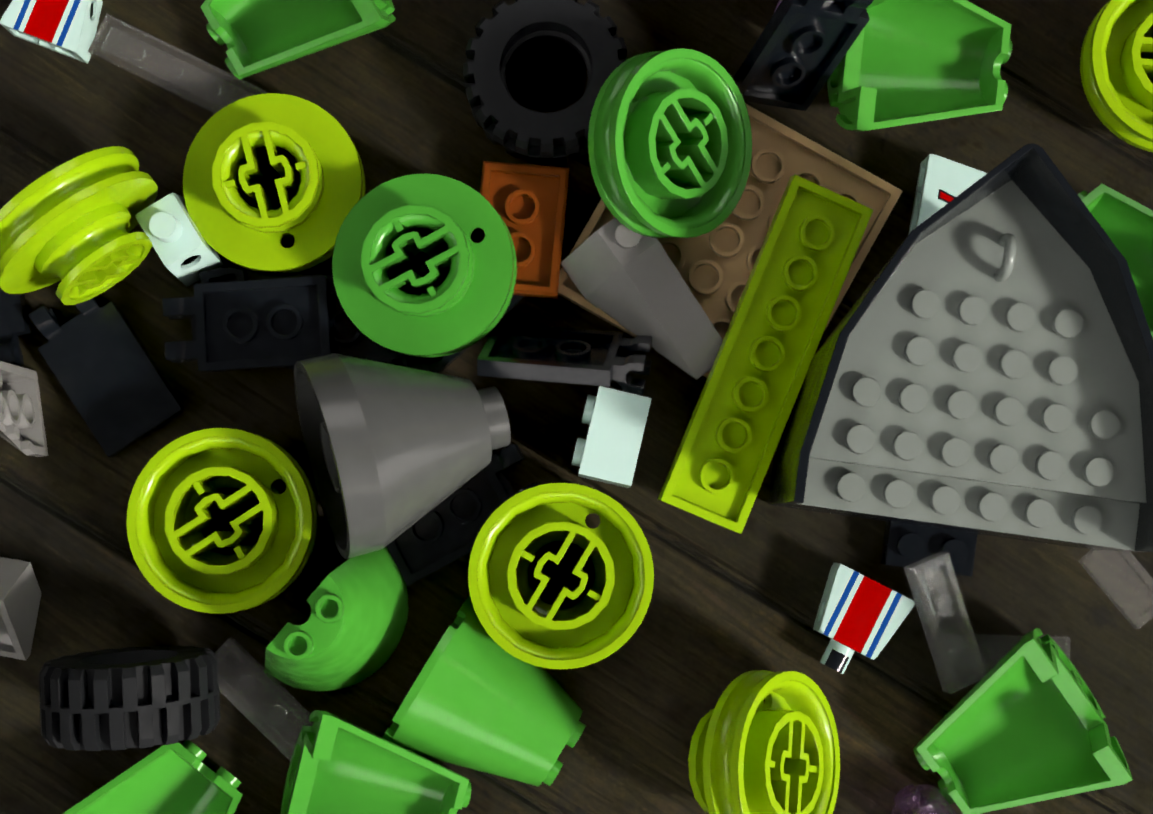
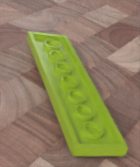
[657,174,873,534]

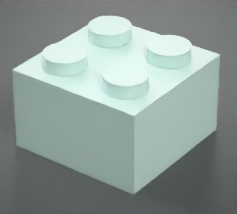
[572,386,652,488]

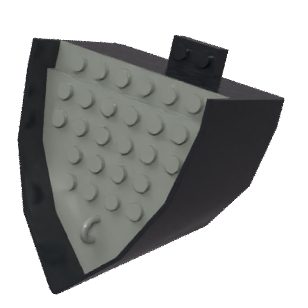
[768,143,1153,577]

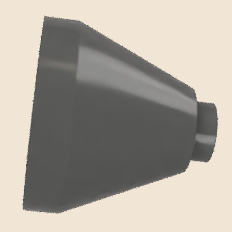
[294,353,511,559]

